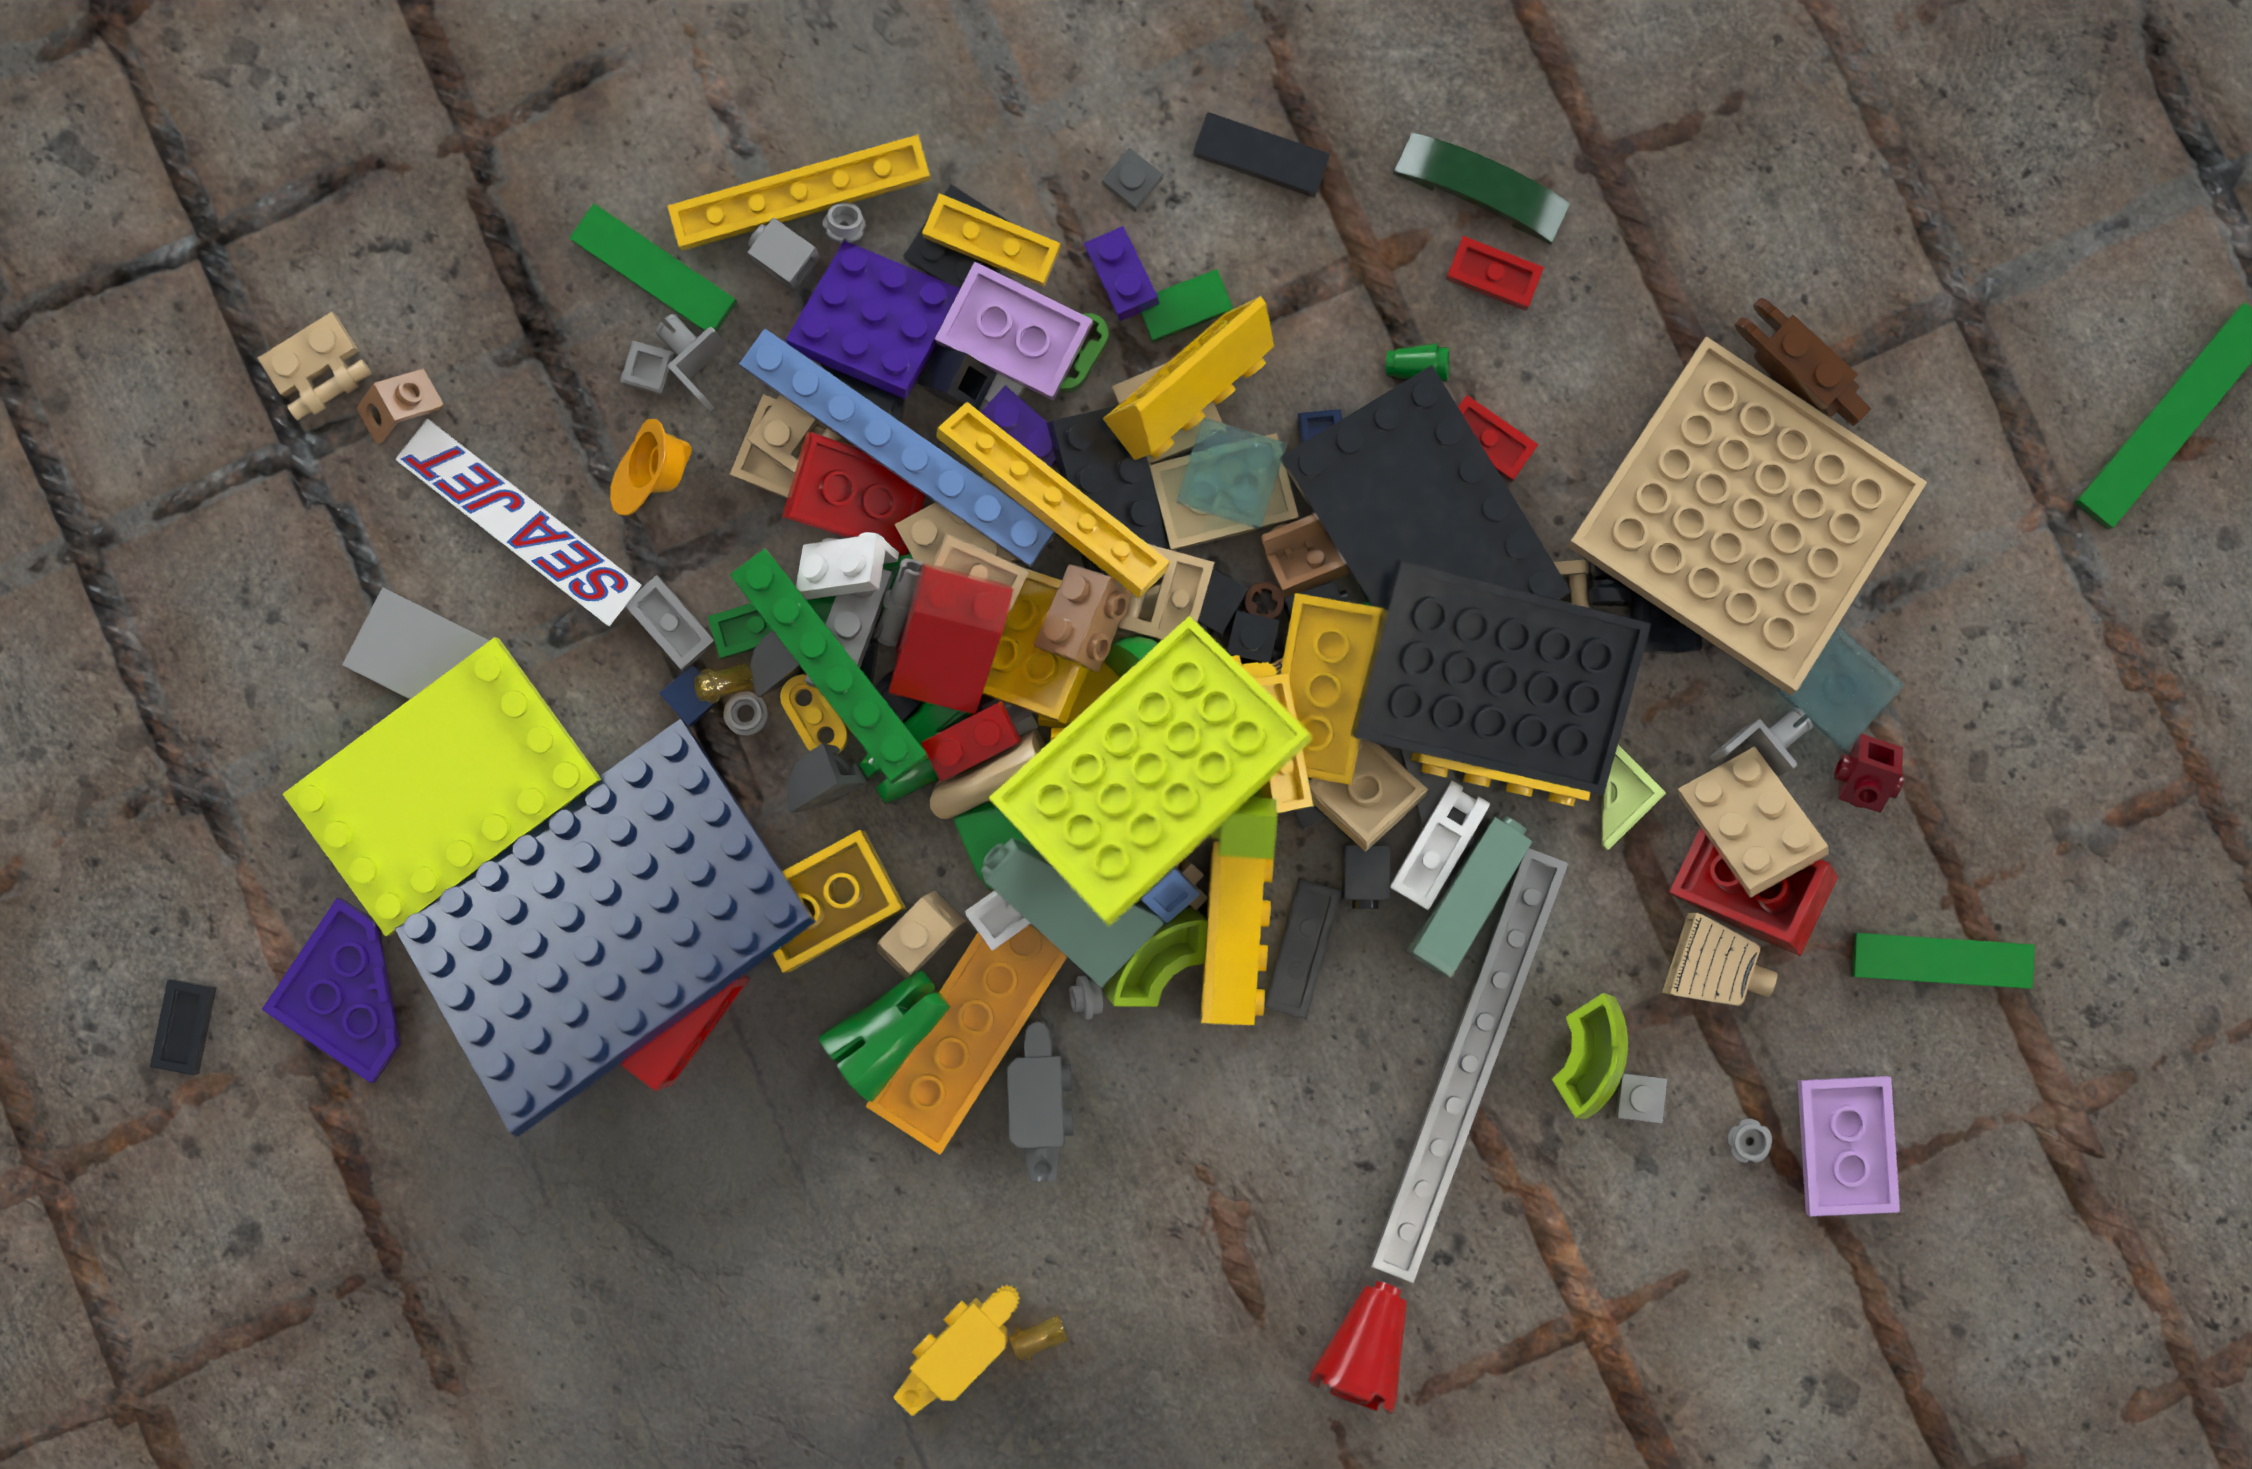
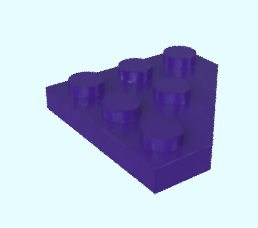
[261,898,401,1083]

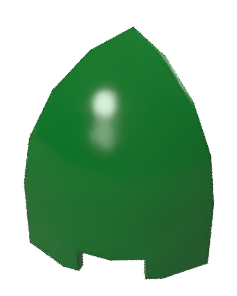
[1105,635,1160,677]

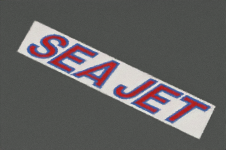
[395,419,642,626]

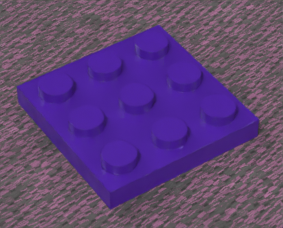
[786,240,960,399]

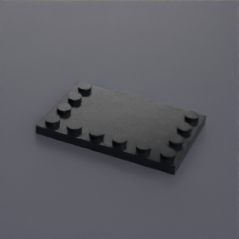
[1280,365,1571,609]
[1350,560,1651,795]

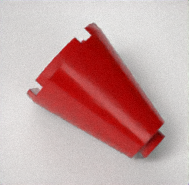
[1308,1281,1407,1414]

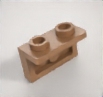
[1261,513,1349,599]
[1034,564,1132,672]

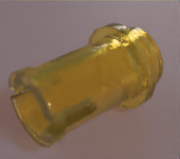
[694,663,753,704]
[1009,1314,1068,1362]

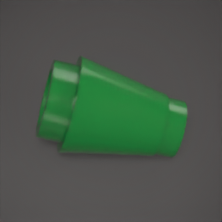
[1386,343,1450,382]

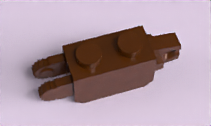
[1734,298,1871,426]

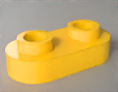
[780,675,849,755]

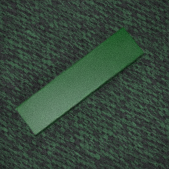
[569,203,738,332]
[1851,933,2035,989]

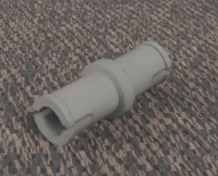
[873,558,922,646]

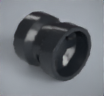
[1588,561,1633,606]

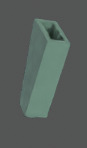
[1405,815,1533,977]
[981,838,1164,987]

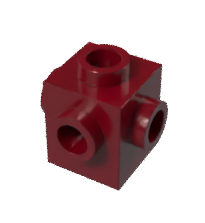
[1834,733,1904,813]

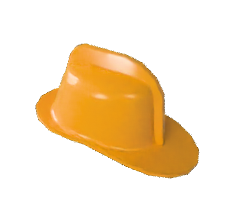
[610,419,692,516]

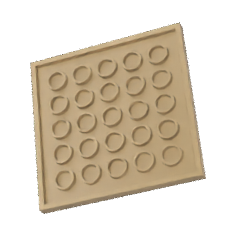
[1567,336,1927,695]

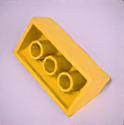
[1103,296,1274,460]
[1200,841,1274,1025]

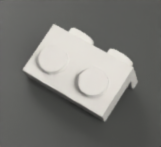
[796,532,899,600]

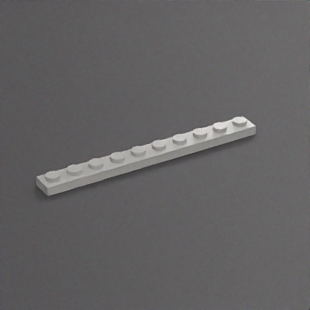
[1370,848,1569,1283]

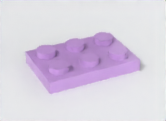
[935,262,1093,401]
[1797,1076,1900,1216]

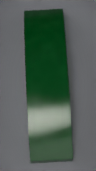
[1393,133,1570,244]

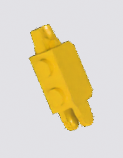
[894,1284,1020,1416]

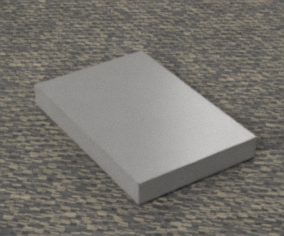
[342,587,490,699]

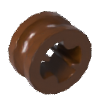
[1244,582,1284,619]

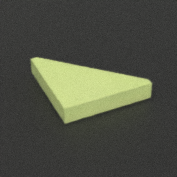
[1601,745,1666,851]

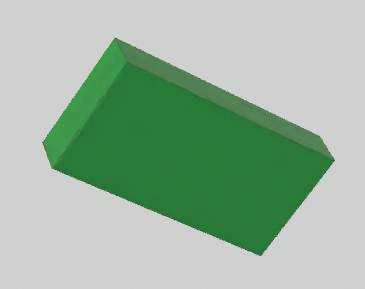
[1140,269,1233,343]

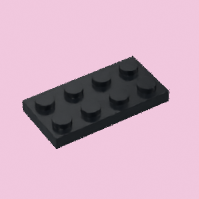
[1047,405,1171,579]

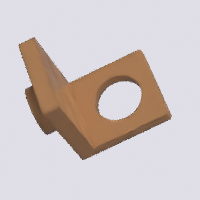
[357,369,444,444]

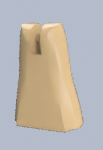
[930,729,1046,819]

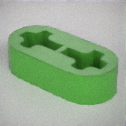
[1059,313,1109,393]

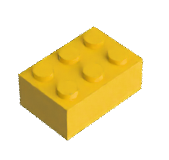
[773,830,906,973]

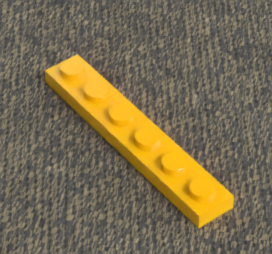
[667,135,931,251]
[936,402,1170,598]

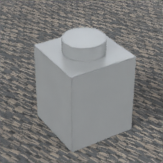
[747,217,821,292]

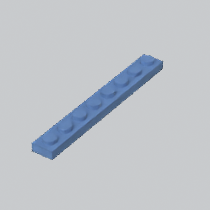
[739,329,1056,568]

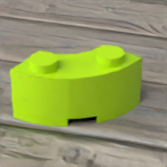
[1103,908,1208,1007]
[1552,993,1628,1119]

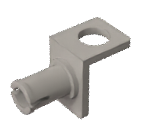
[656,314,726,412]
[1709,707,1813,776]

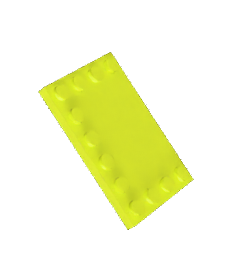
[989,616,1313,926]
[283,637,601,936]

